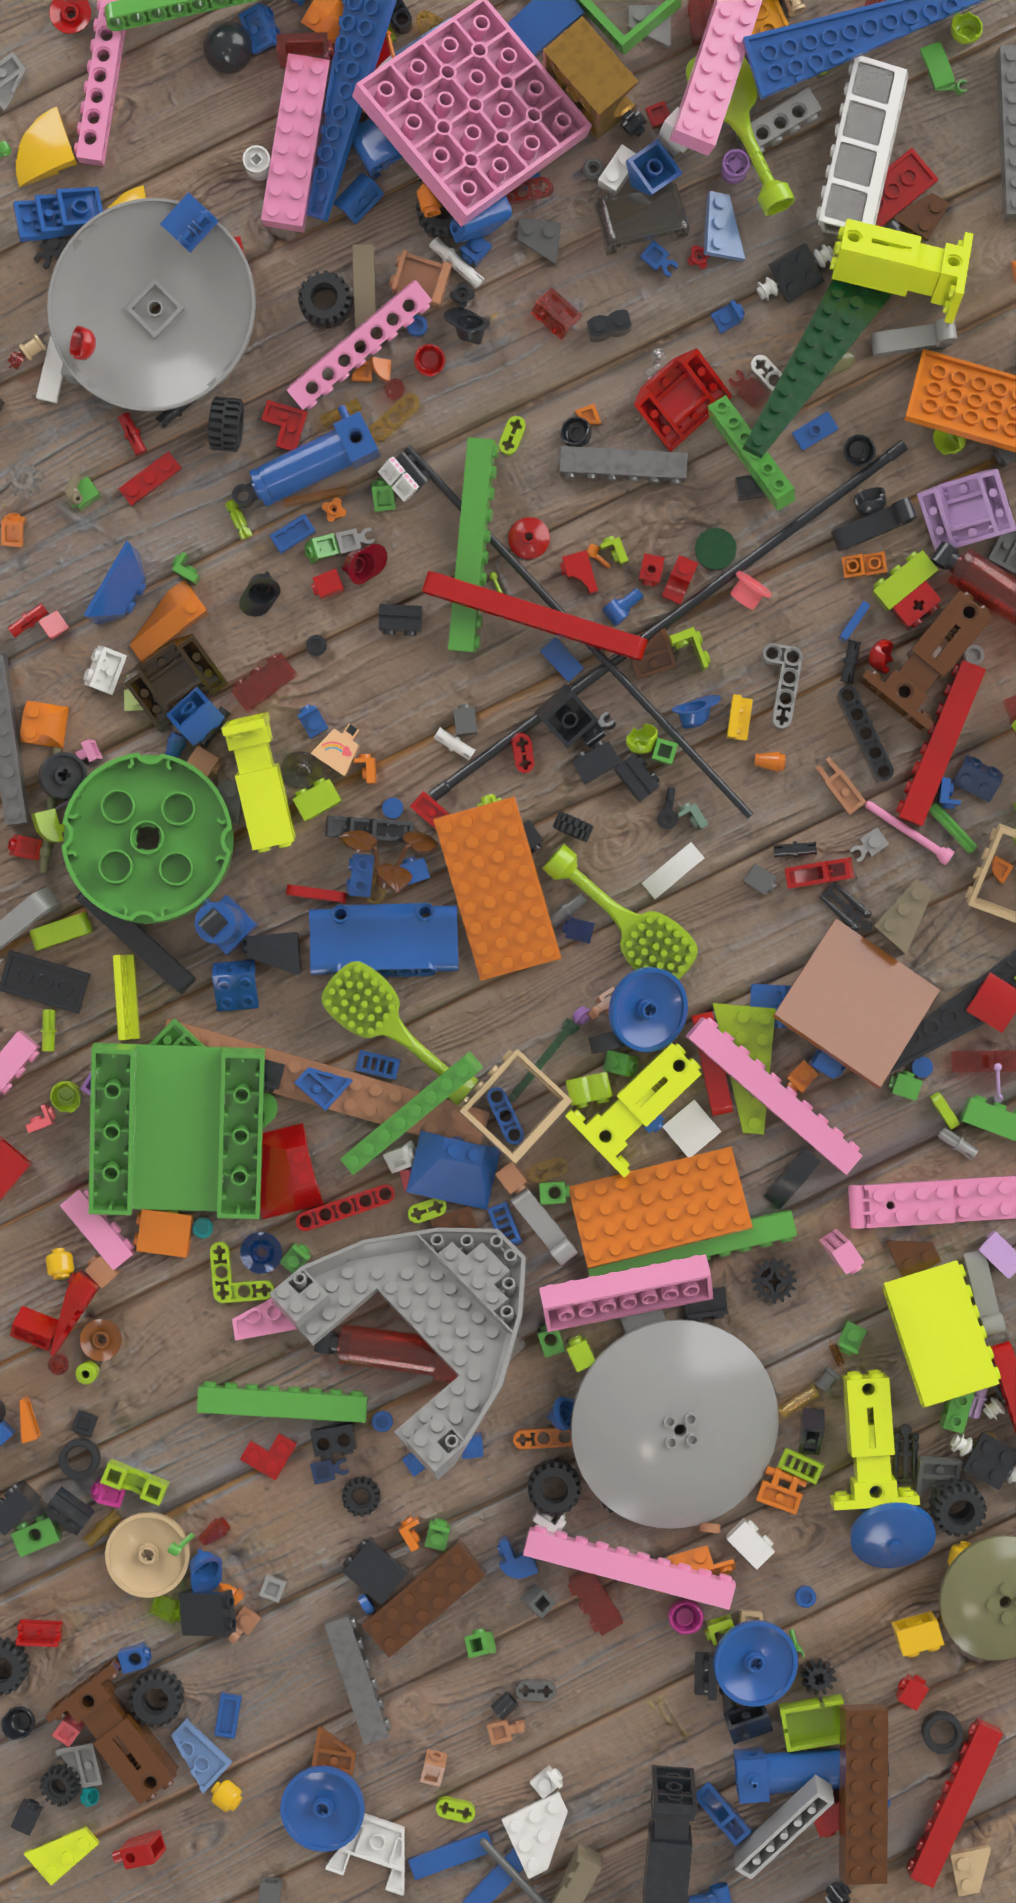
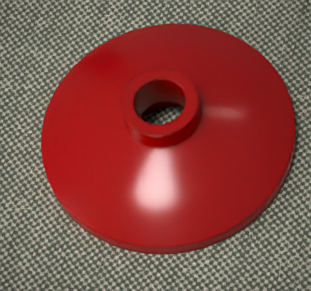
[49,0,91,34]
[508,517,550,559]

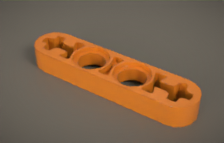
[513,1427,572,1449]

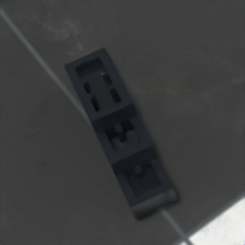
[325,815,414,842]

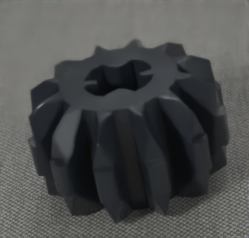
[800,1658,837,1695]

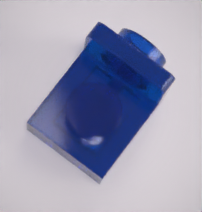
[562,917,595,944]

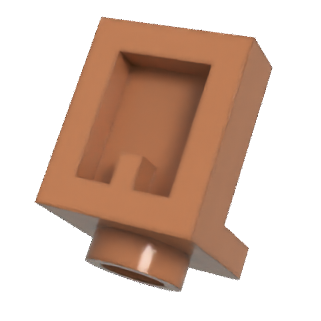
[420,1749,447,1787]

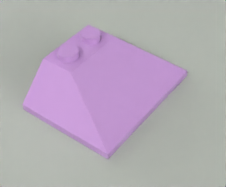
[917,469,1016,551]

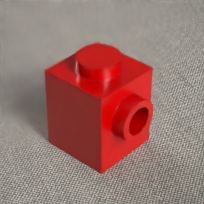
[638,553,665,587]
[896,1673,929,1711]

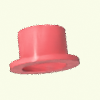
[730,571,772,610]

